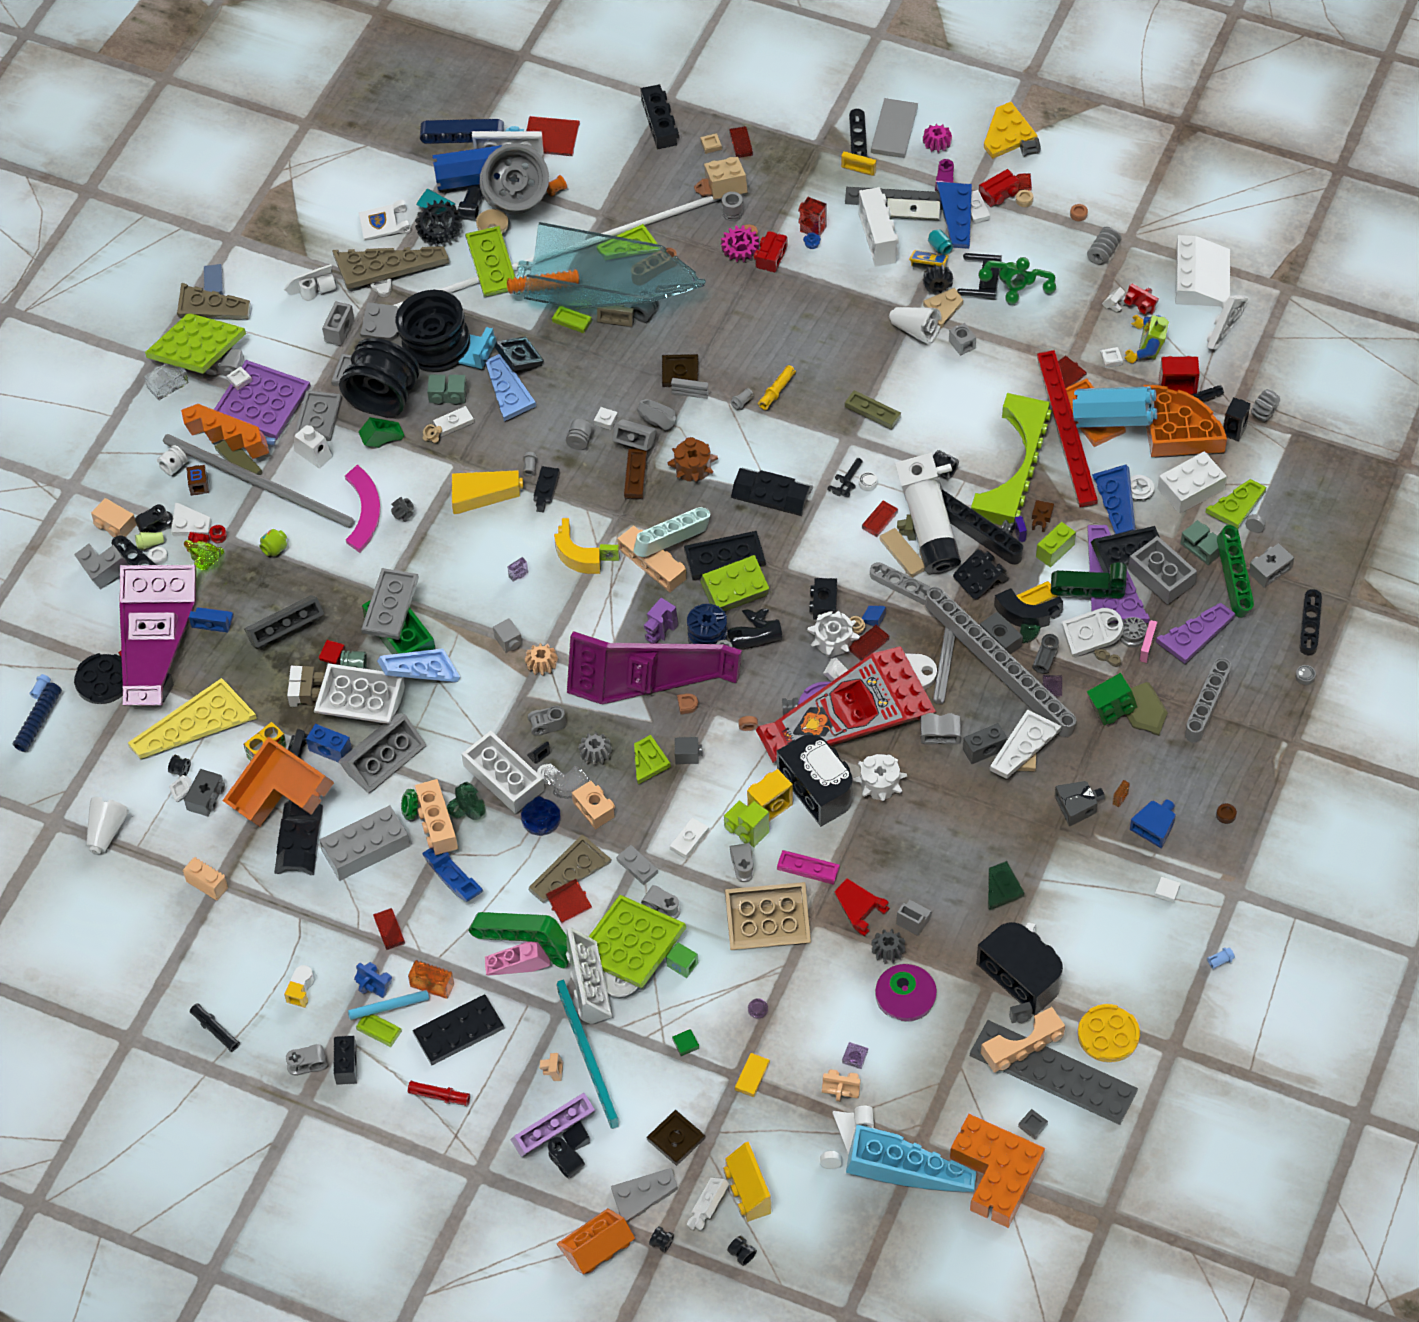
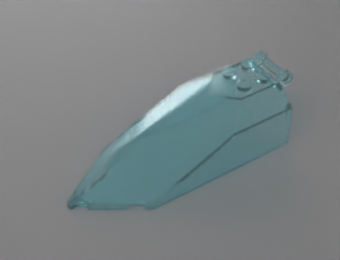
[513,222,706,309]

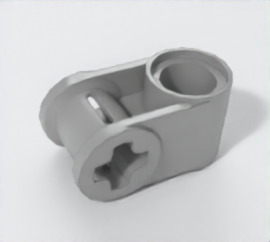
[528,706,567,736]
[730,843,753,882]
[641,885,680,919]
[286,1044,327,1075]

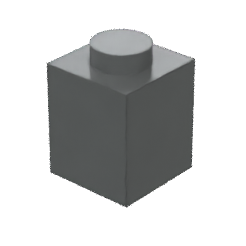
[675,737,702,764]

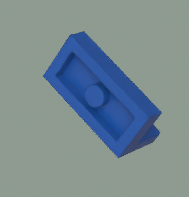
[189,607,233,633]

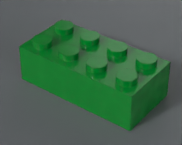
[362,600,436,654]

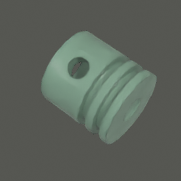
[340,651,367,669]

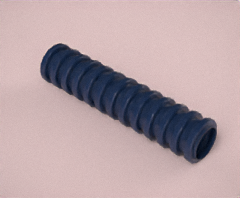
[12,682,62,752]

